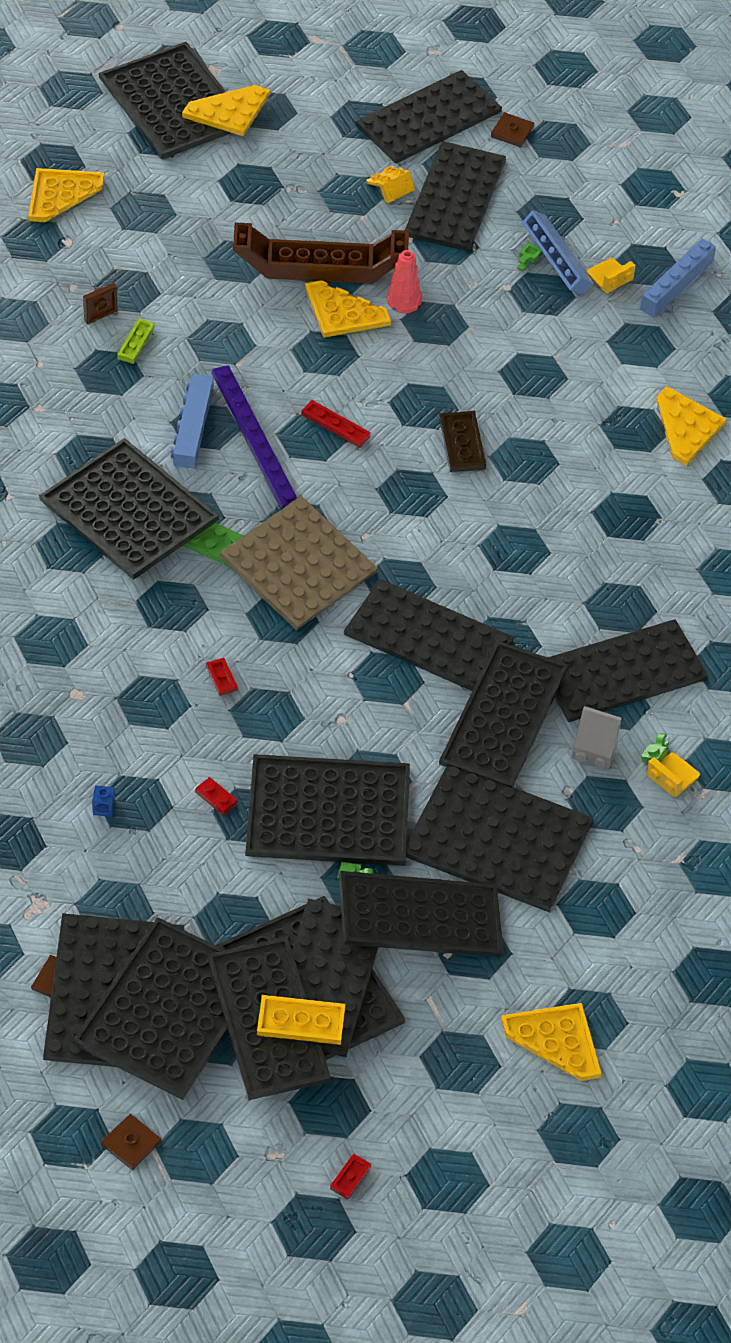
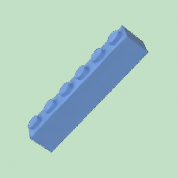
[522,210,594,295]
[640,238,716,317]
[170,374,214,469]

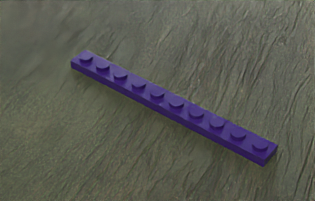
[211,365,297,510]

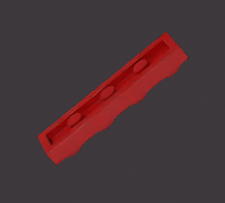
[301,400,371,448]

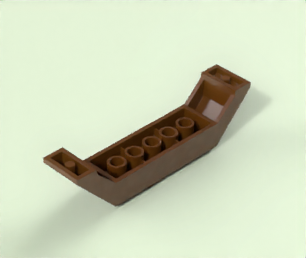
[233,222,409,284]

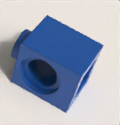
[92,785,115,817]

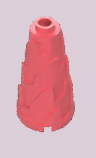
[387,250,422,313]

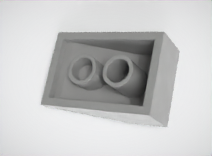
[572,706,622,770]

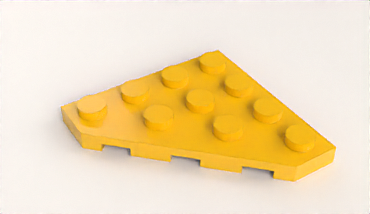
[182,85,270,137]
[28,168,104,222]
[305,280,391,338]
[656,386,726,466]
[501,1003,602,1081]

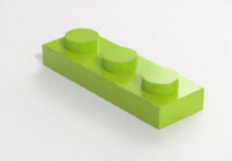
[117,318,155,364]

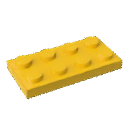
[257,995,345,1045]

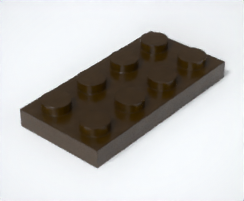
[439,411,486,472]

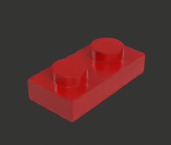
[206,658,237,696]
[195,777,237,815]
[330,1153,371,1200]

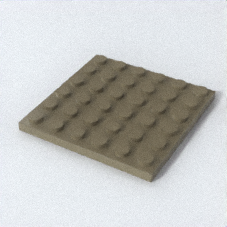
[220,496,378,630]

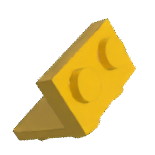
[366,166,416,203]
[587,258,635,294]
[646,752,700,798]

